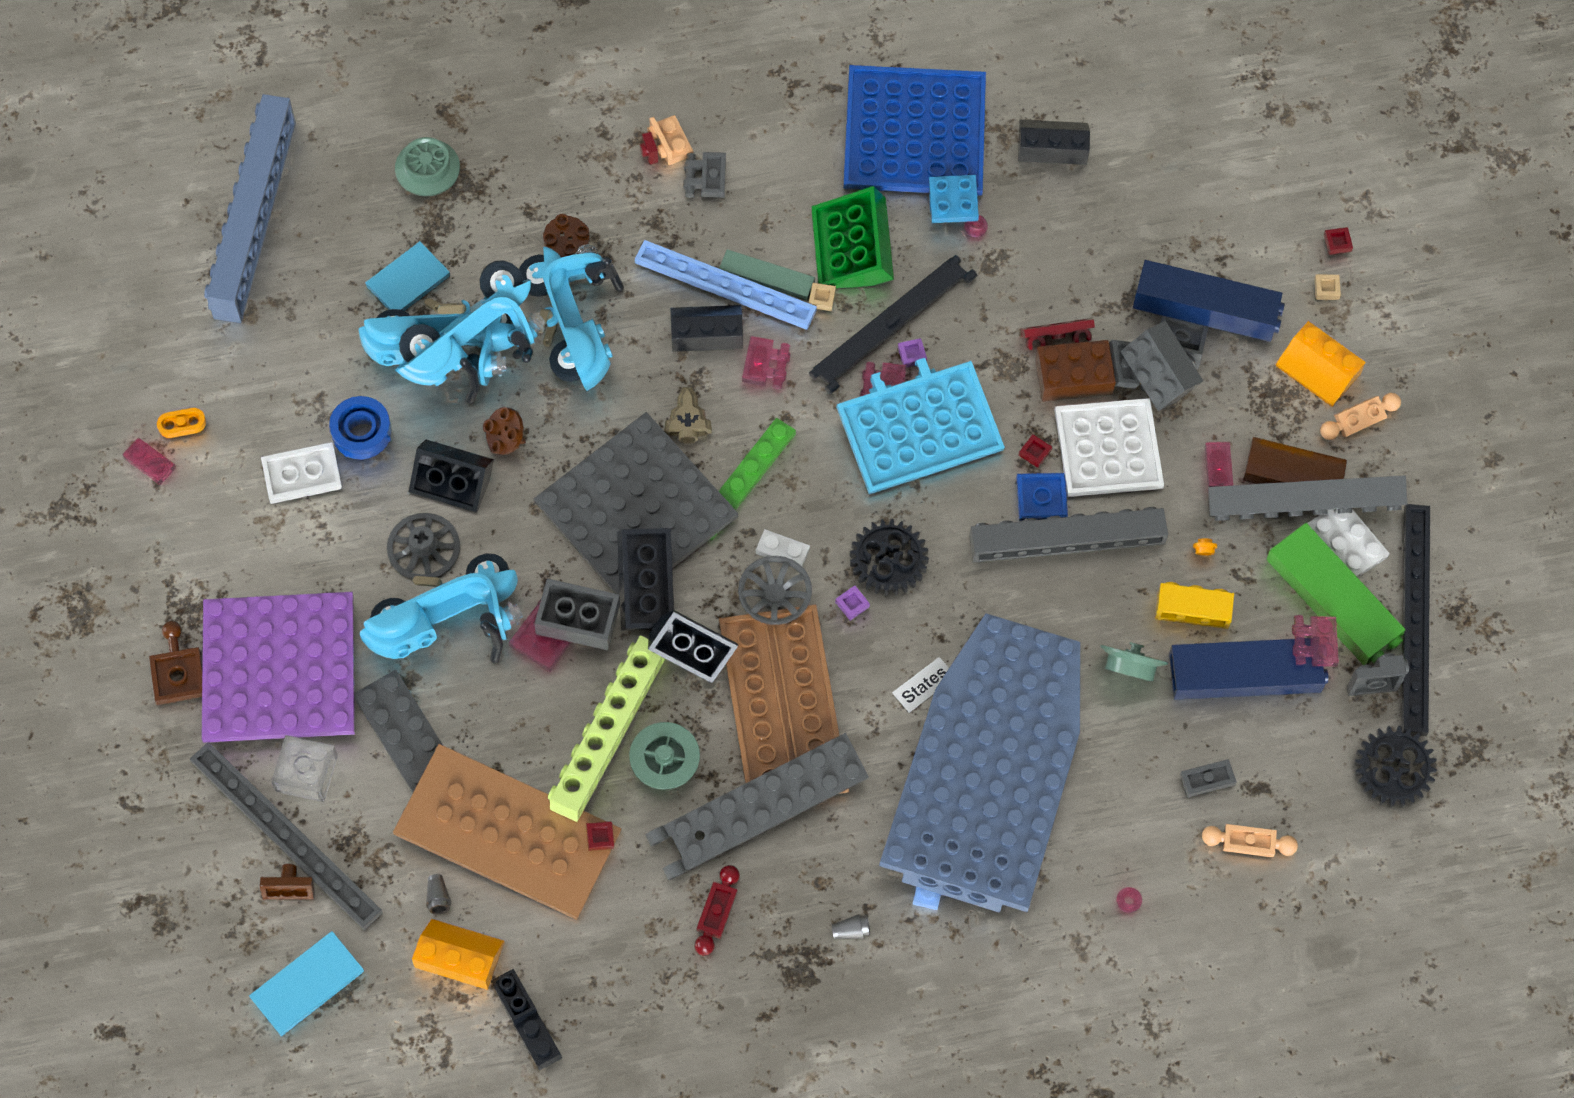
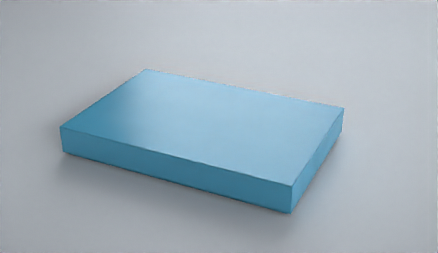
[365,241,450,311]

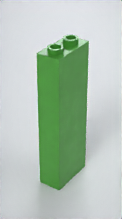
[1266,523,1406,665]

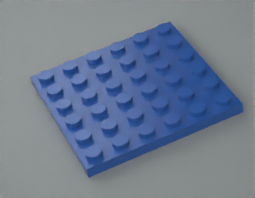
[843,65,986,196]

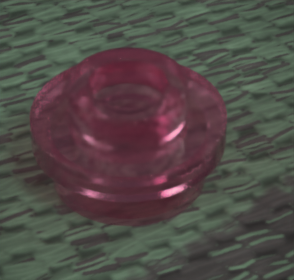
[964,215,988,237]
[1116,887,1142,913]

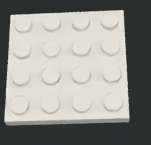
[1054,398,1164,497]

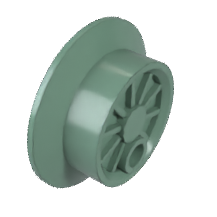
[395,137,460,196]
[1100,642,1169,681]
[629,722,700,790]

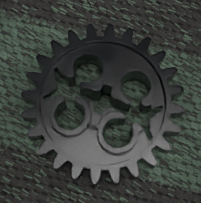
[850,519,929,596]
[1354,726,1437,807]

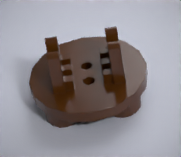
[543,214,590,258]
[483,407,526,455]

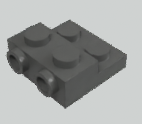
[1160,316,1208,369]
[1347,653,1409,696]

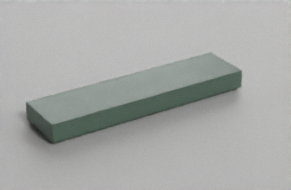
[719,249,815,300]

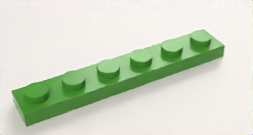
[710,418,796,541]

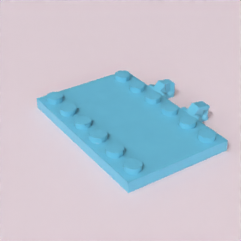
[836,358,1005,495]

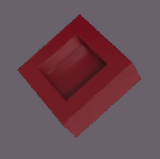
[639,132,658,165]
[1324,227,1353,255]
[1018,434,1052,468]
[586,821,614,851]

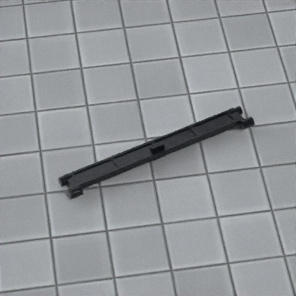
[809,255,978,395]

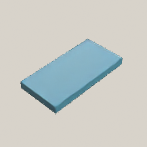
[249,931,364,1037]

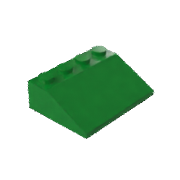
[811,186,894,289]

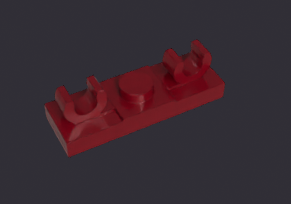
[1020,318,1095,350]

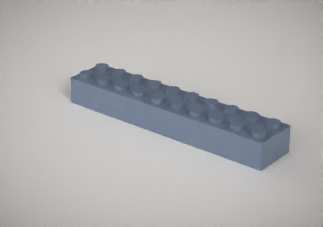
[204,94,296,323]

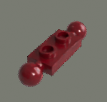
[694,865,740,956]

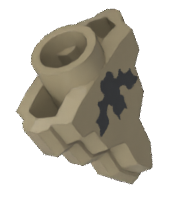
[664,387,712,444]

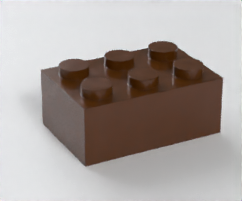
[1035,340,1116,402]

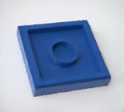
[1016,473,1068,521]

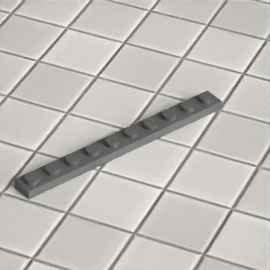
[190,742,383,930]

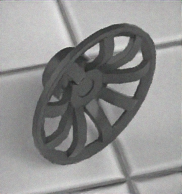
[387,513,460,580]
[738,556,812,625]

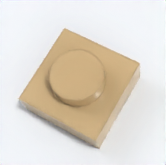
[1314,274,1341,300]
[809,283,836,311]

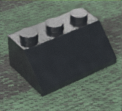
[1018,119,1090,165]
[670,305,743,352]
[408,439,494,512]
[648,610,738,683]

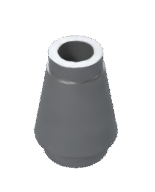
[426,874,452,914]
[832,913,870,939]

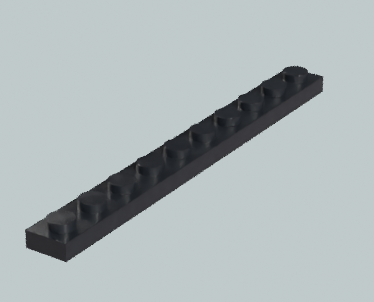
[1402,504,1430,736]

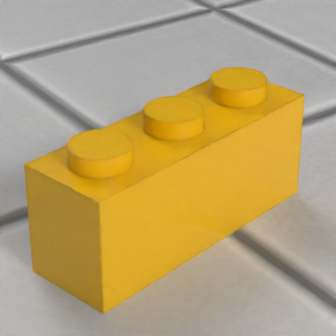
[1155,582,1234,629]

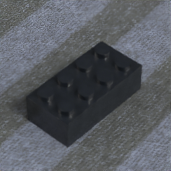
[617,528,674,630]

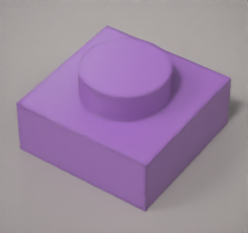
[898,338,927,368]
[835,586,870,621]

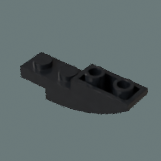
[491,968,562,1071]

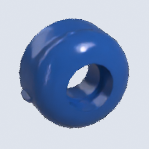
[329,396,392,460]

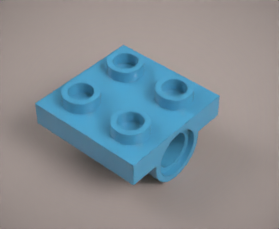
[929,175,979,223]

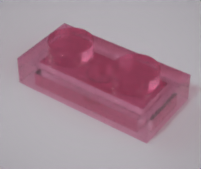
[122,437,176,485]
[1205,442,1233,487]

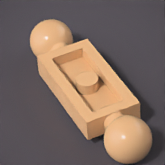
[1320,393,1401,440]
[1202,824,1298,857]

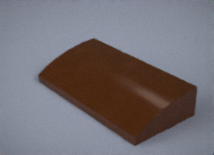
[1243,437,1347,484]

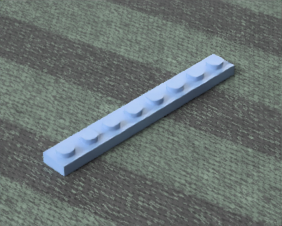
[635,240,817,330]

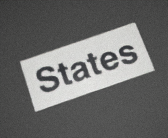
[892,657,949,713]

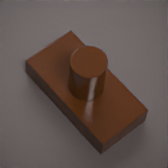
[260,863,315,900]

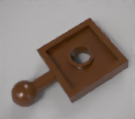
[149,621,203,705]

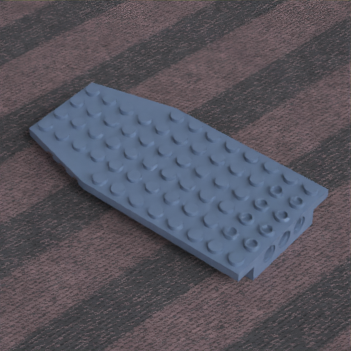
[879,613,1080,913]

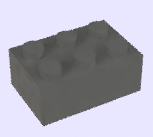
[1121,321,1203,411]
[535,578,620,650]

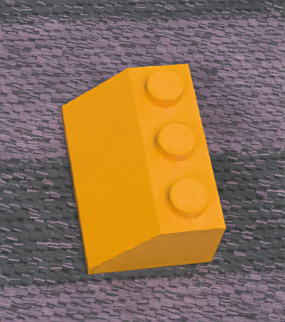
[1275,321,1366,407]
[412,919,505,990]

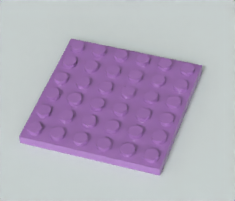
[202,592,355,743]

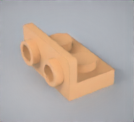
[647,115,693,166]

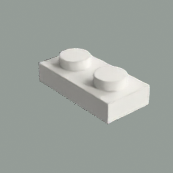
[756,529,810,567]

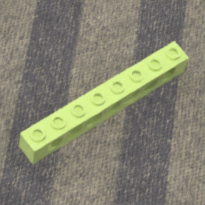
[548,635,666,822]

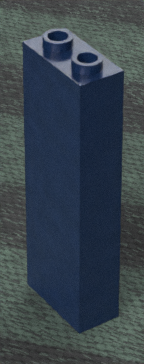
[1133,260,1285,342]
[1169,638,1328,700]

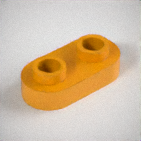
[157,408,206,438]

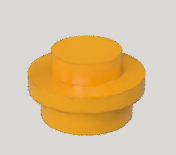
[1193,538,1217,556]

